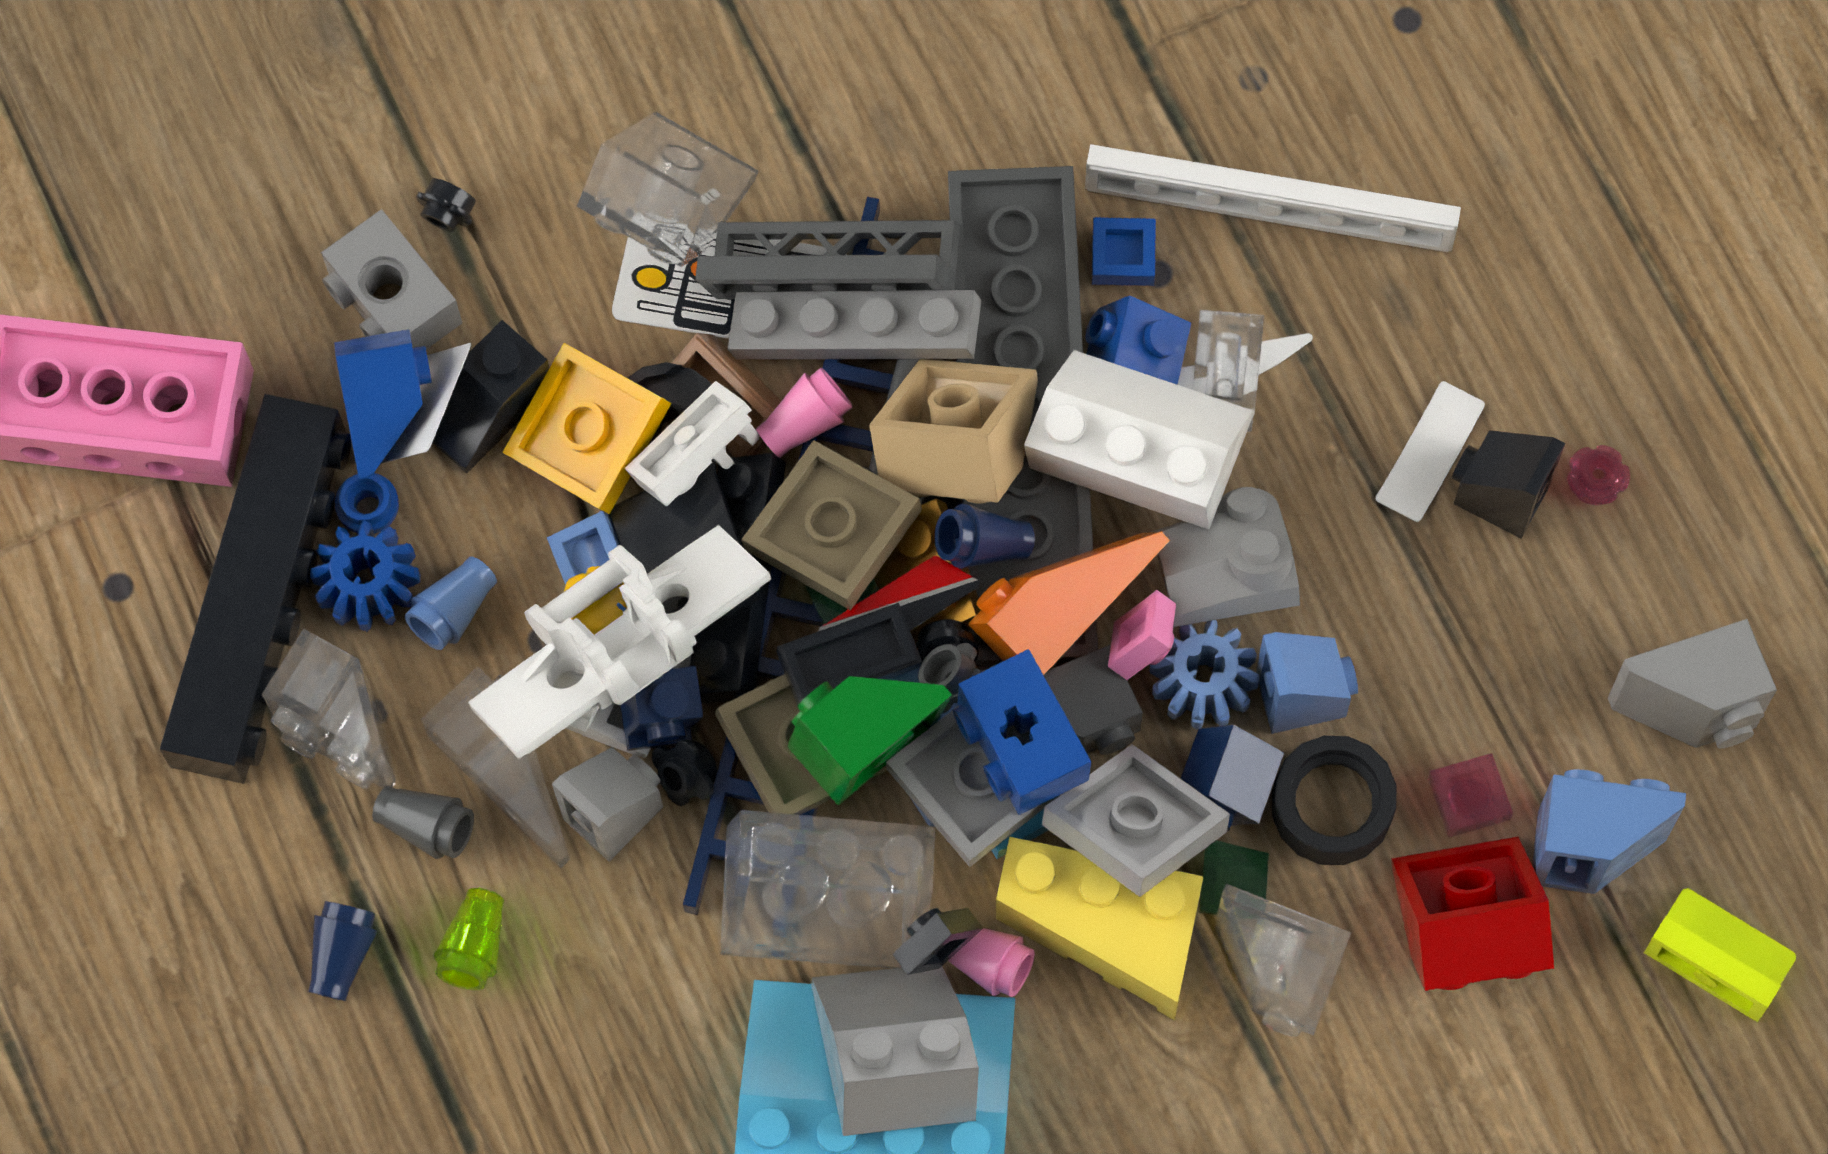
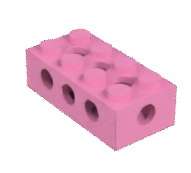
[0,314,254,487]

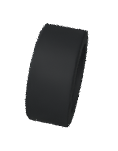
[1272,735,1397,865]

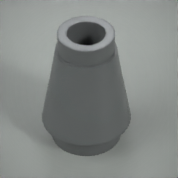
[372,786,474,859]

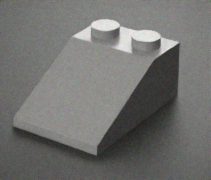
[811,967,979,1136]

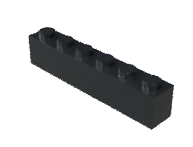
[160,394,351,784]

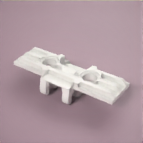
[468,525,771,759]

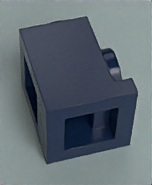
[620,666,703,751]

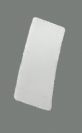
[1375,381,1485,522]

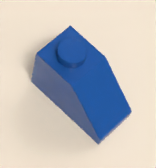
[334,329,432,478]

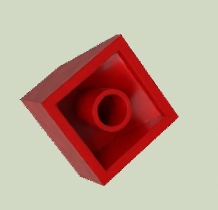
[1391,837,1554,991]

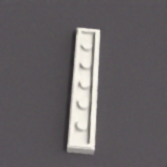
[1085,144,1461,252]

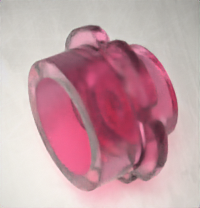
[1567,445,1630,505]

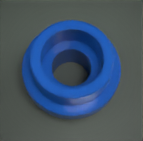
[335,473,399,534]

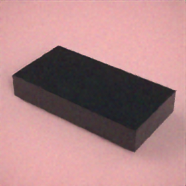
[776,603,922,711]

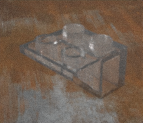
[262,629,396,789]

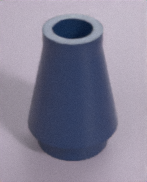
[935,504,1035,568]
[308,901,378,1001]

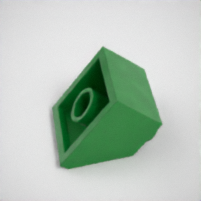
[787,676,952,806]

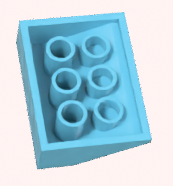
[734,980,1015,1154]

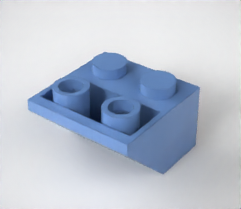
[1532,769,1686,894]

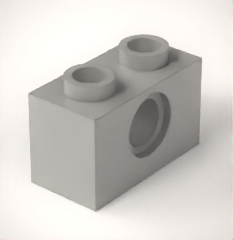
[321,209,462,349]

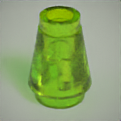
[433,888,505,990]

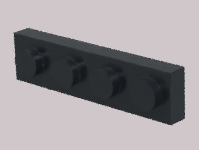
[690,453,786,704]

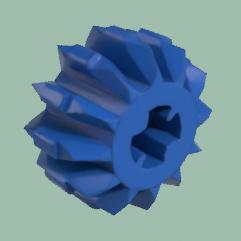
[310,520,421,632]

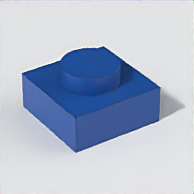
[1092,217,1156,286]

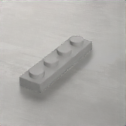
[728,290,982,359]

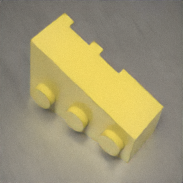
[996,837,1203,1021]

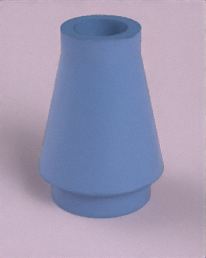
[405,556,497,650]

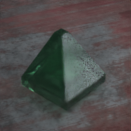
[1199,840,1269,918]

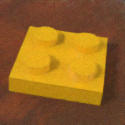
[502,343,672,514]

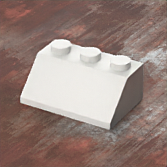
[1024,350,1254,530]

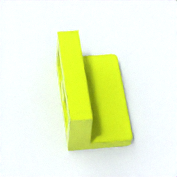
[1644,888,1796,1022]

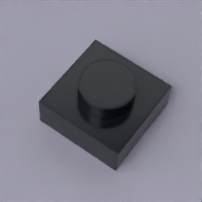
[893,908,983,975]

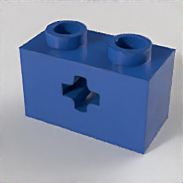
[952,649,1091,815]

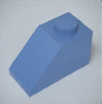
[1256,632,1358,734]

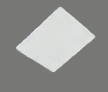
[381,343,471,463]

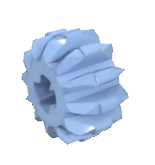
[1150,620,1260,730]

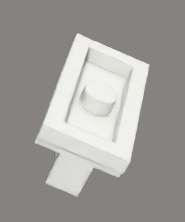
[624,381,759,507]

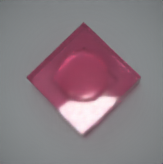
[1428,753,1513,838]

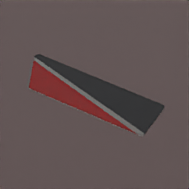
[819,556,980,631]

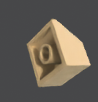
[869,359,1038,504]

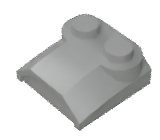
[1151,487,1300,627]

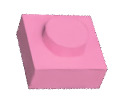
[1108,590,1176,680]

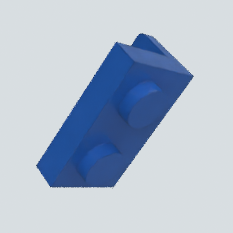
[1085,295,1191,385]

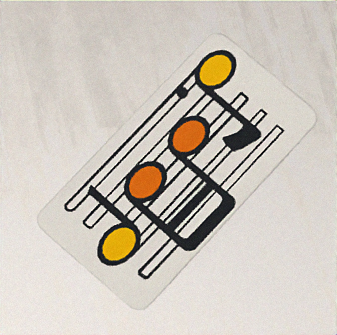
[612,217,847,339]

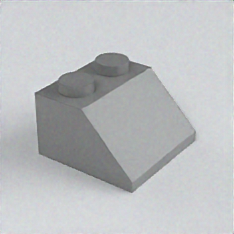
[1608,619,1777,749]

